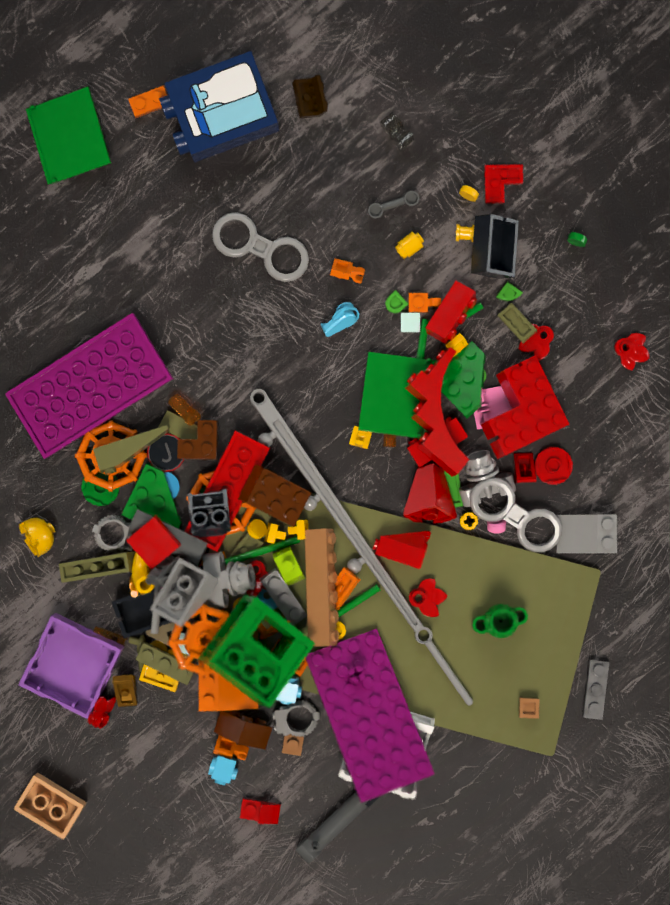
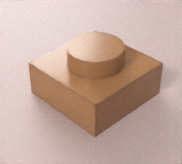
[519,698,540,719]
[282,734,304,756]

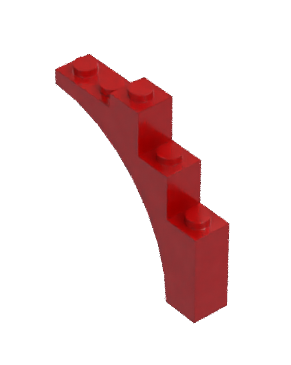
[405,347,469,477]

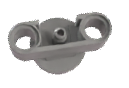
[459,450,516,507]
[203,552,256,609]

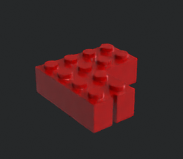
[481,355,569,459]

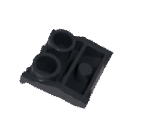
[188,489,231,537]

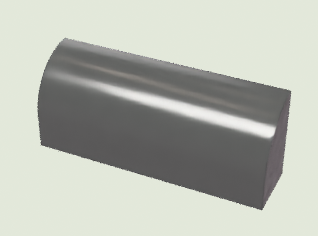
[128,510,207,568]

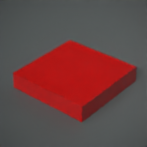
[126,515,181,570]

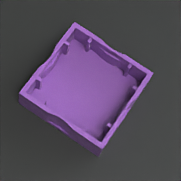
[19,613,125,719]

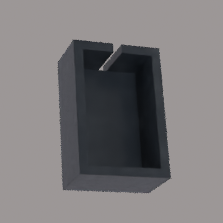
[471,214,519,279]
[112,587,172,638]

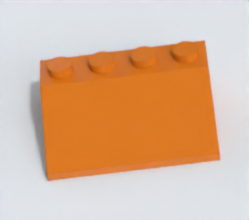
[199,631,258,711]

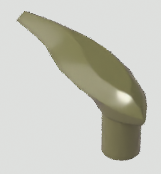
[129,635,146,672]

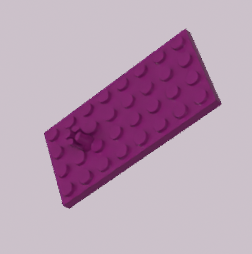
[5,313,174,459]
[305,629,435,803]

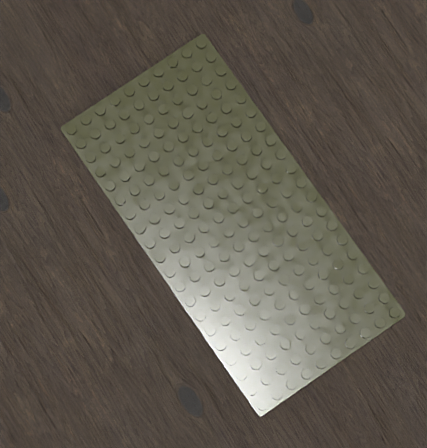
[183,493,601,756]

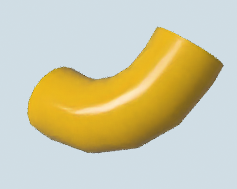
[131,552,154,594]

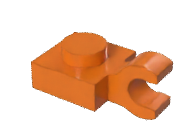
[330,258,365,283]
[409,293,441,313]
[213,735,249,760]

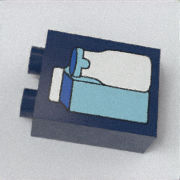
[159,51,279,163]

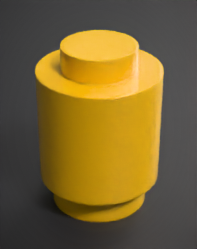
[395,232,424,259]

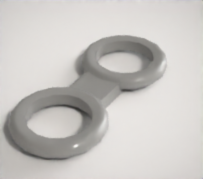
[212,212,309,282]
[470,478,562,552]

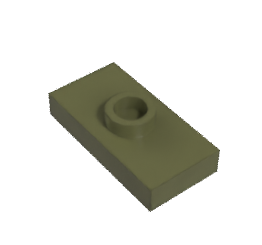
[497,302,537,344]

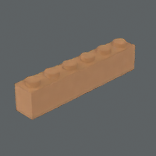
[305,529,339,646]

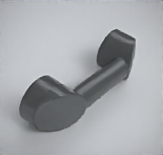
[368,191,419,218]

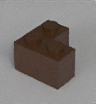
[177,420,218,460]
[214,710,273,750]

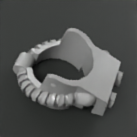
[92,515,133,552]
[272,700,321,737]

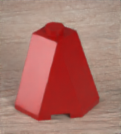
[403,463,457,523]
[373,531,431,569]

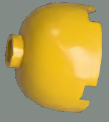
[19,518,55,557]

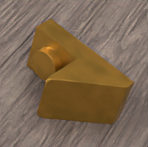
[113,675,137,707]

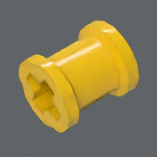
[455,224,474,242]
[460,513,478,530]

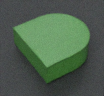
[386,290,408,314]

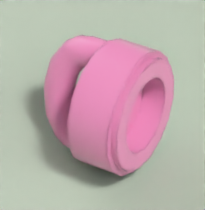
[487,519,506,534]

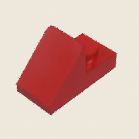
[240,798,281,824]

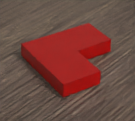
[484,164,523,204]

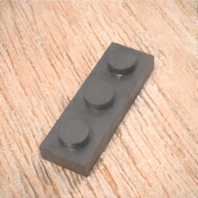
[259,568,307,626]
[582,659,609,720]

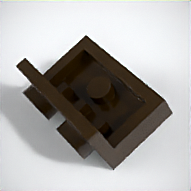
[292,75,328,119]

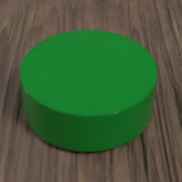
[567,232,587,247]

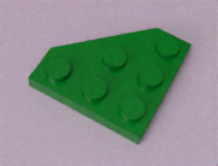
[441,341,486,419]
[121,463,182,529]

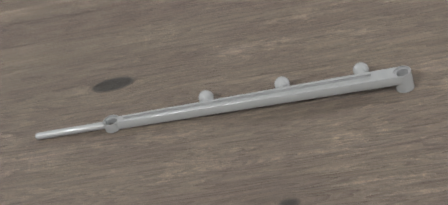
[250,389,473,706]

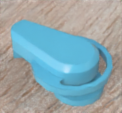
[321,302,359,337]

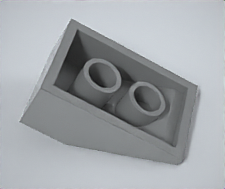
[556,515,617,553]
[150,558,219,627]

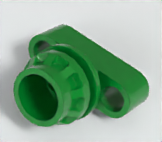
[471,604,528,638]

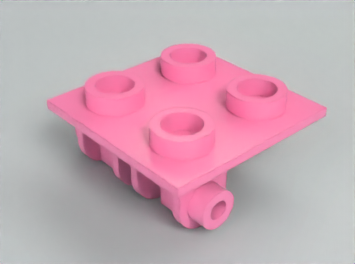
[474,386,512,430]

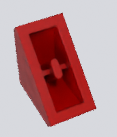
[513,453,537,483]

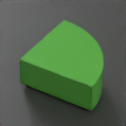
[496,281,523,301]

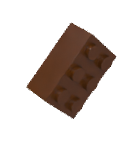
[238,464,311,527]

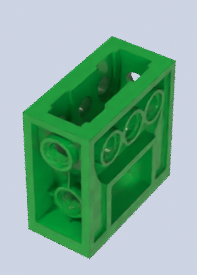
[198,595,315,708]

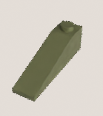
[93,425,169,475]
[59,551,136,583]

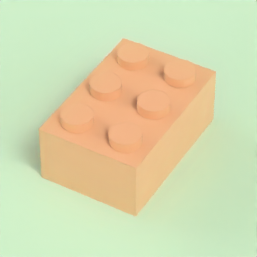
[14,773,87,840]

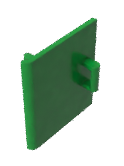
[26,87,111,185]
[358,352,437,439]

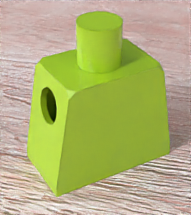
[273,546,305,587]

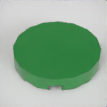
[81,471,120,506]

